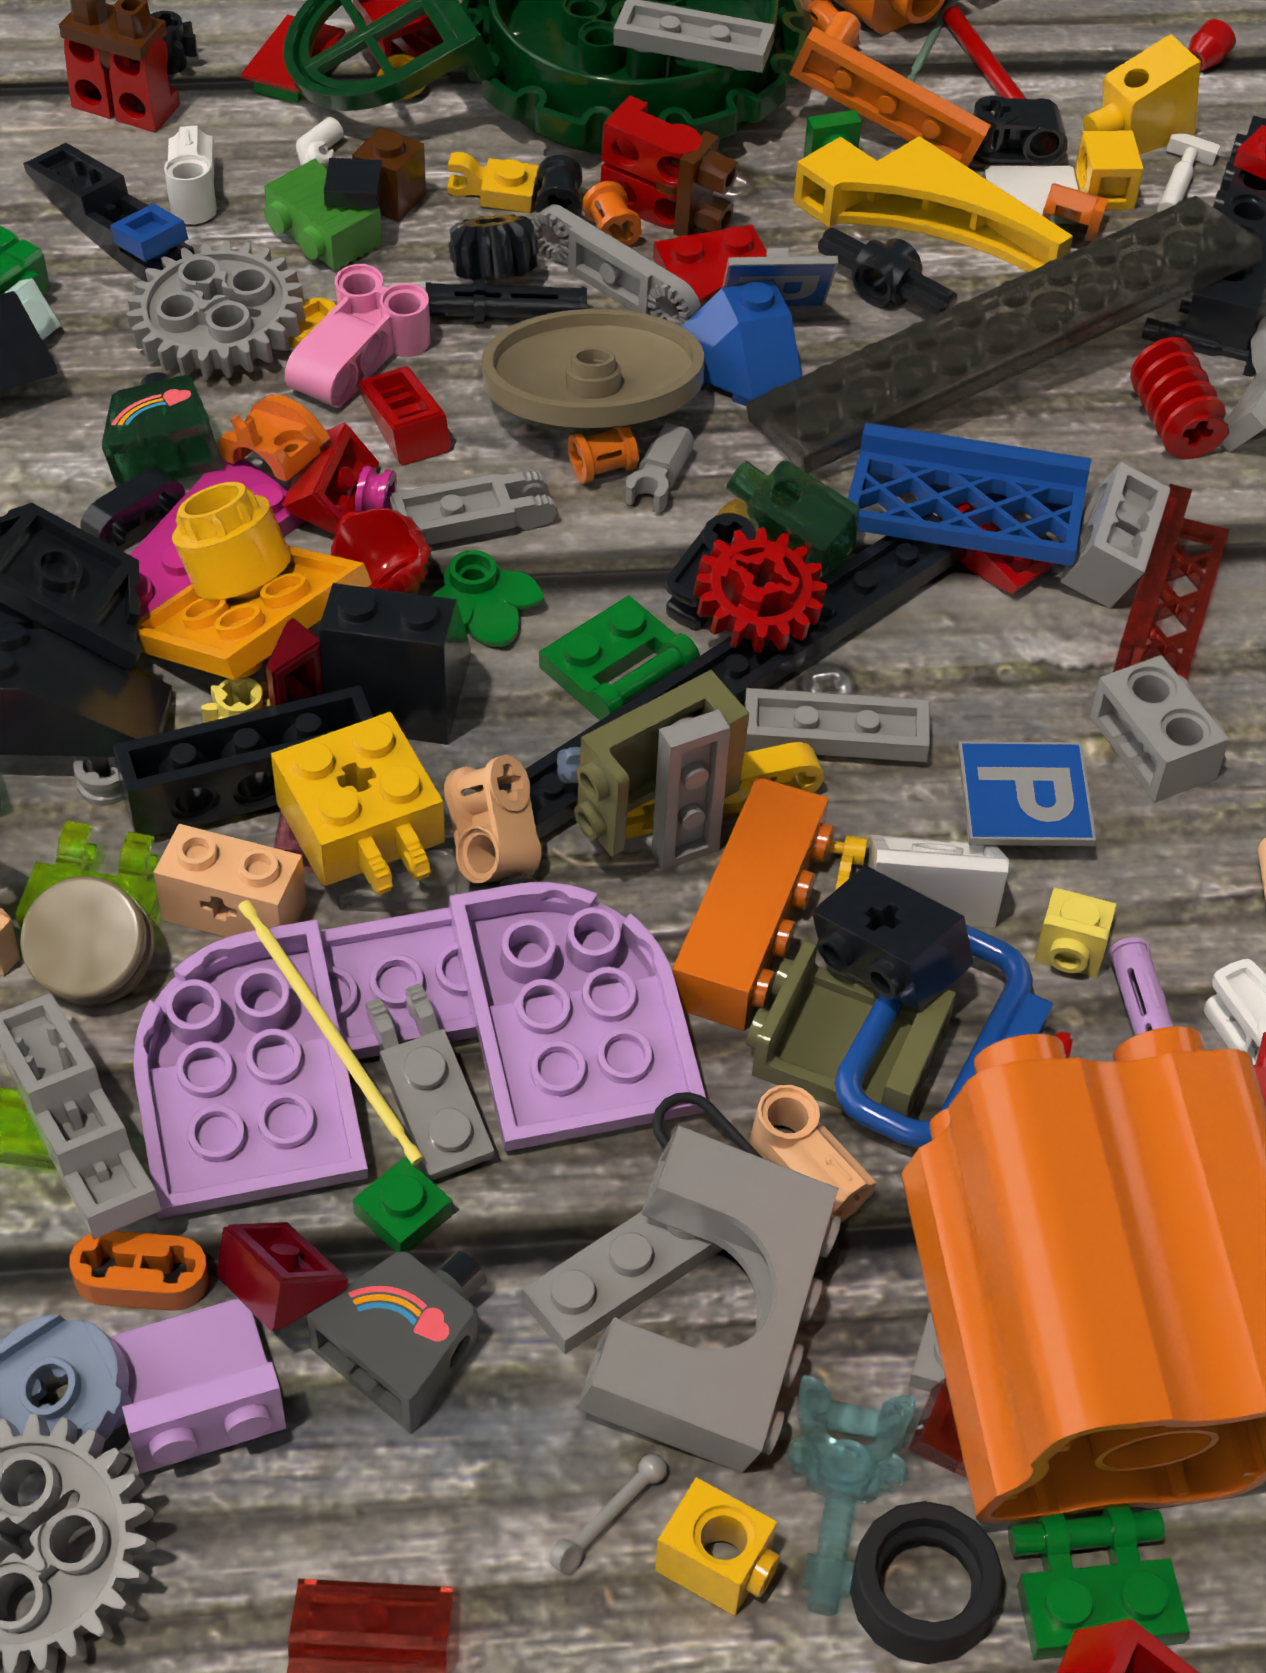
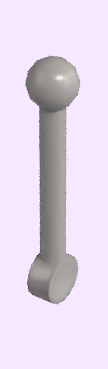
[550,1454,667,1574]

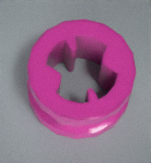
[355,465,397,512]

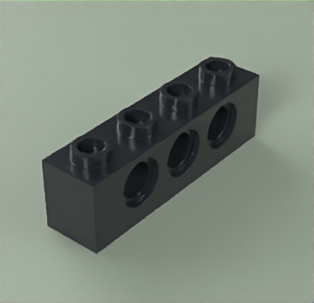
[113,685,373,840]

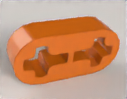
[70,1231,209,1311]

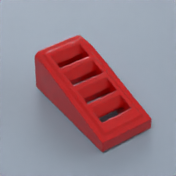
[357,366,451,465]

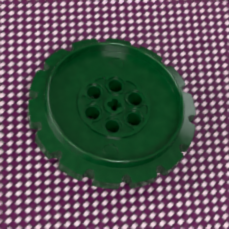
[461,0,807,155]

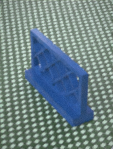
[842,423,1091,566]

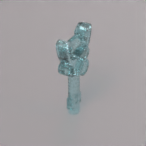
[787,1375,916,1616]

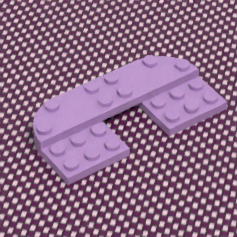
[133,882,706,1219]

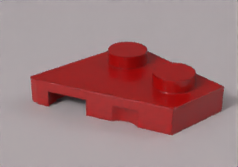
[653,224,767,312]

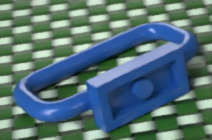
[834,925,1053,1148]

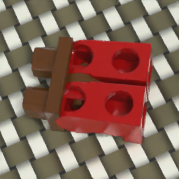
[59,0,180,133]
[600,95,739,236]

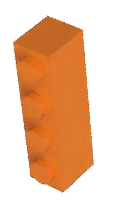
[672,776,835,1031]

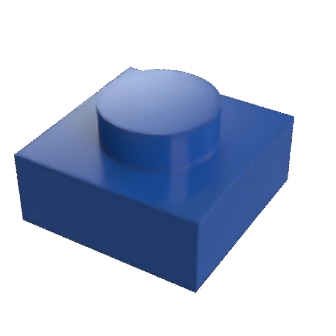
[110,203,188,262]

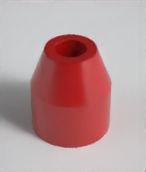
[1188,19,1236,71]

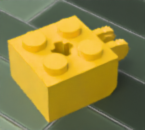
[271,712,445,895]

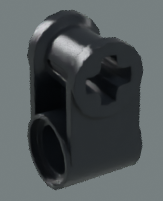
[973,96,1068,166]

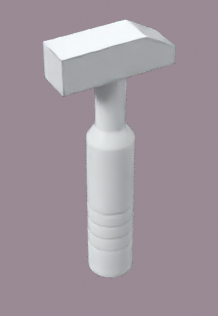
[1157,134,1220,219]

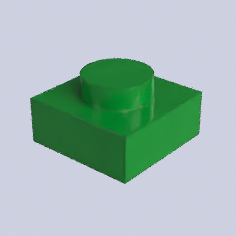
[803,110,862,158]
[352,1157,453,1252]

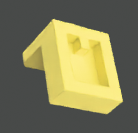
[1034,887,1117,978]

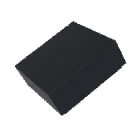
[324,157,383,209]

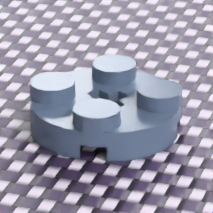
[0,1315,132,1472]

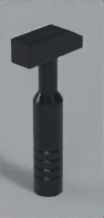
[1141,317,1256,377]

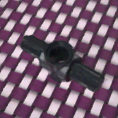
[818,227,958,318]

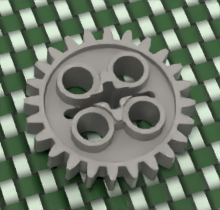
[127,241,305,380]
[0,1414,156,1673]

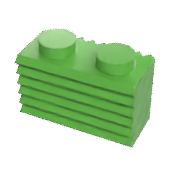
[264,158,382,272]

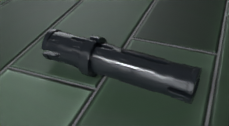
[425,279,587,323]

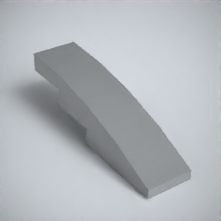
[0,993,161,1240]

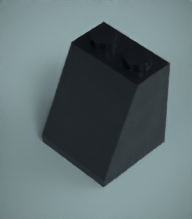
[319,583,471,745]

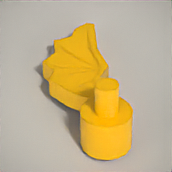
[829,835,868,890]

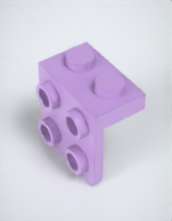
[111,1299,286,1474]

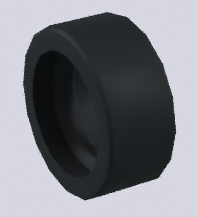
[850,1501,1003,1664]

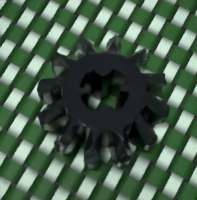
[448,214,539,281]

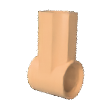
[749,1085,877,1222]

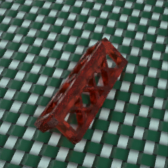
[1113,484,1229,680]

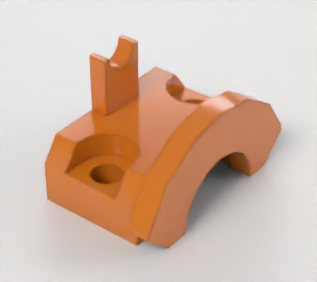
[1042,183,1109,244]
[218,394,330,482]

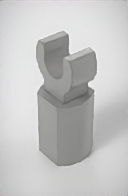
[625,422,694,513]

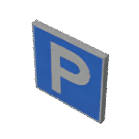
[722,248,838,307]
[957,741,1096,846]

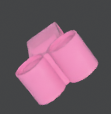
[285,264,431,408]

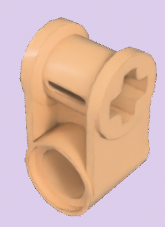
[444,754,541,883]

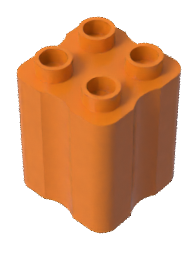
[901,1026,1266,1524]

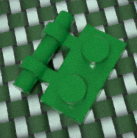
[1008,1505,1190,1660]

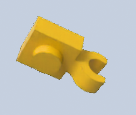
[447,152,539,213]

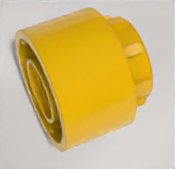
[172,482,291,600]

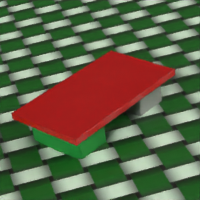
[241,14,345,103]

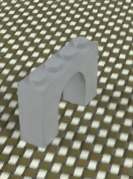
[576,1125,841,1473]

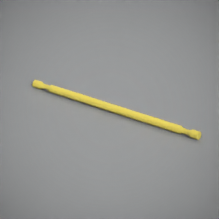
[238,900,424,1165]

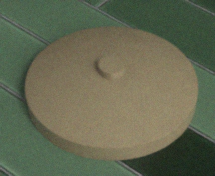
[482,309,704,428]

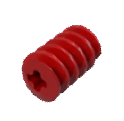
[1130,337,1229,460]

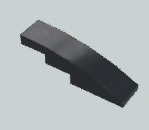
[23,142,195,282]

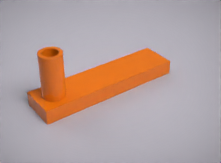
[789,11,991,167]

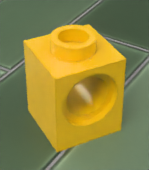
[1075,130,1143,211]
[655,1477,781,1616]

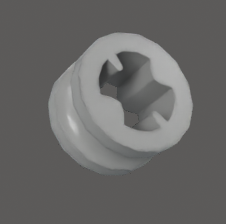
[73,756,123,806]

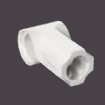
[164,126,217,225]

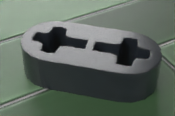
[80,467,185,551]

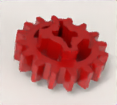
[693,528,827,653]

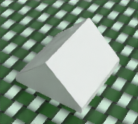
[868,835,1009,928]

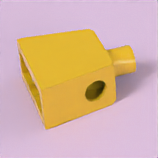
[1083,34,1201,155]

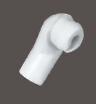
[296,117,344,169]

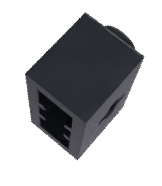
[811,865,973,1012]

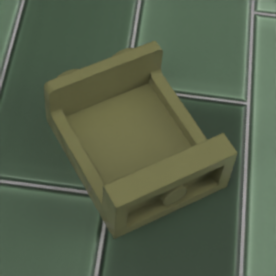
[574,670,750,856]
[746,940,956,1117]

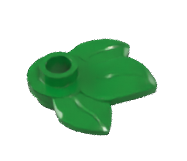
[432,550,544,647]

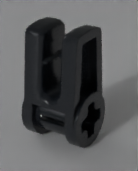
[665,513,755,631]

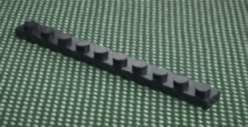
[499,513,967,840]

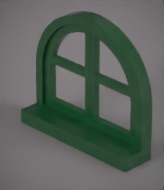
[283,0,498,111]

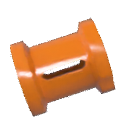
[582,181,642,247]
[567,425,639,484]

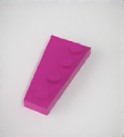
[130,456,306,619]

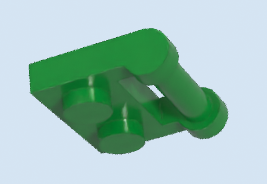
[539,595,700,720]

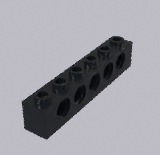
[1179,116,1266,351]

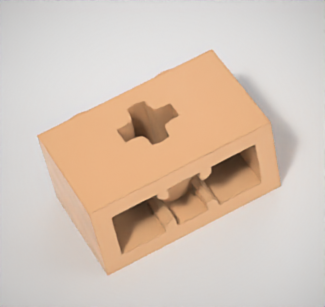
[153,824,307,937]

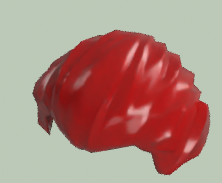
[331,508,433,594]

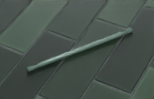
[907,0,956,82]

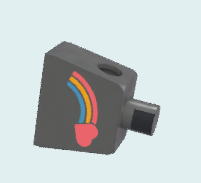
[307,1251,486,1434]

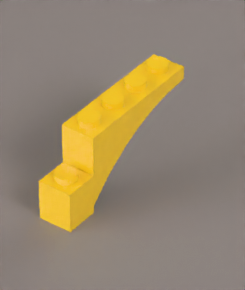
[793,136,1073,286]

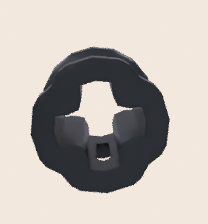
[535,155,582,216]

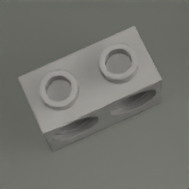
[1060,461,1171,608]
[1090,655,1229,802]

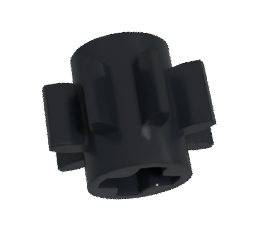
[150,11,198,75]

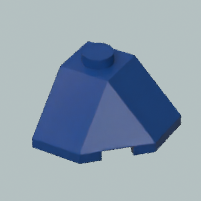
[681,279,804,409]

